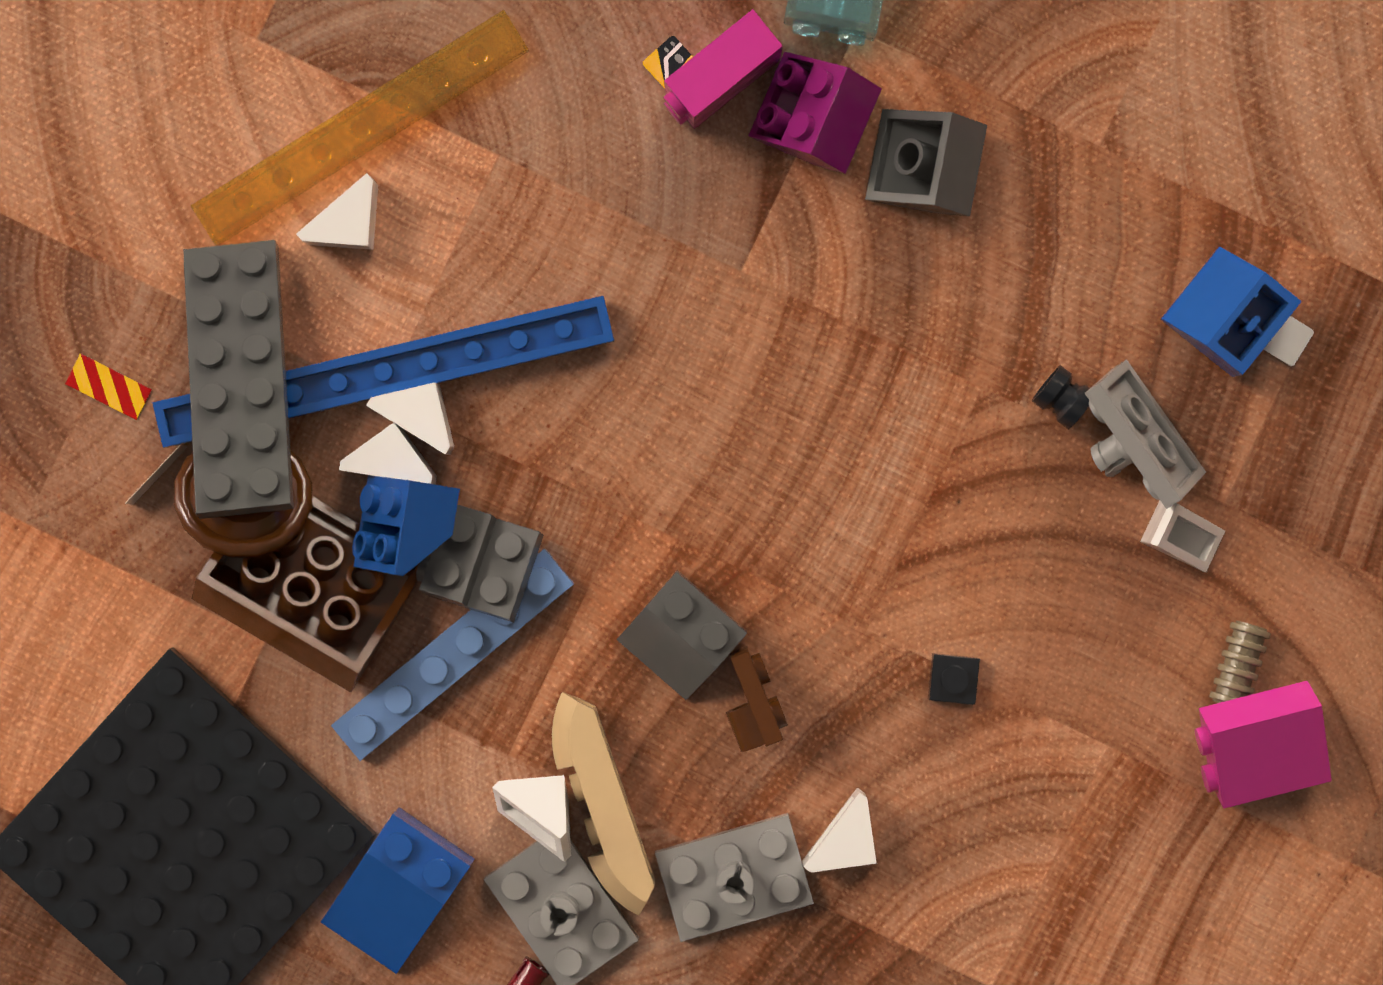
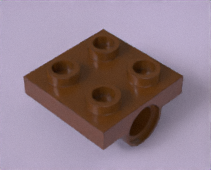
[726,646,788,752]

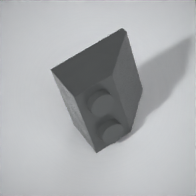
[865,109,987,216]
[617,570,747,700]

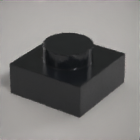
[928,653,980,705]

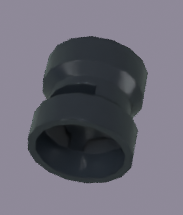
[1032,365,1090,430]

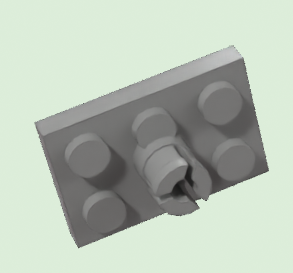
[1085,359,1206,509]
[655,813,814,942]
[483,839,639,985]

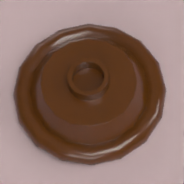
[174,450,313,558]

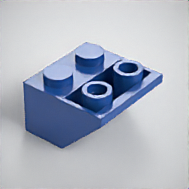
[1160,247,1302,377]
[352,475,460,576]

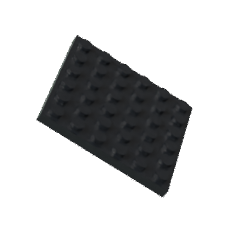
[0,647,376,985]

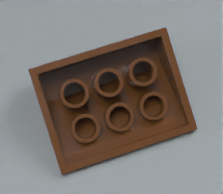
[191,496,419,692]

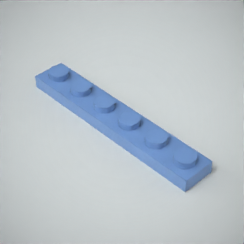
[331,549,574,761]

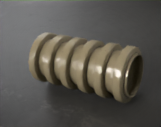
[1209,620,1271,703]

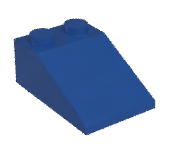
[321,807,475,974]

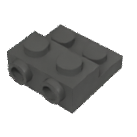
[416,504,544,623]

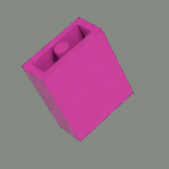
[663,9,783,129]
[1195,681,1332,809]

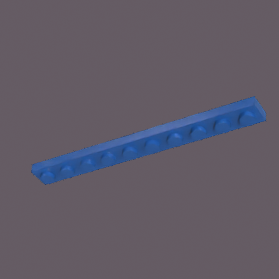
[152,296,615,448]

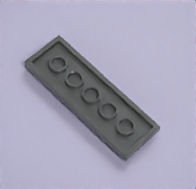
[183,240,294,519]

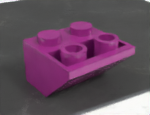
[748,51,882,174]

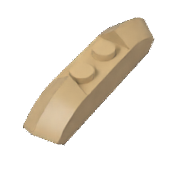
[552,692,655,916]

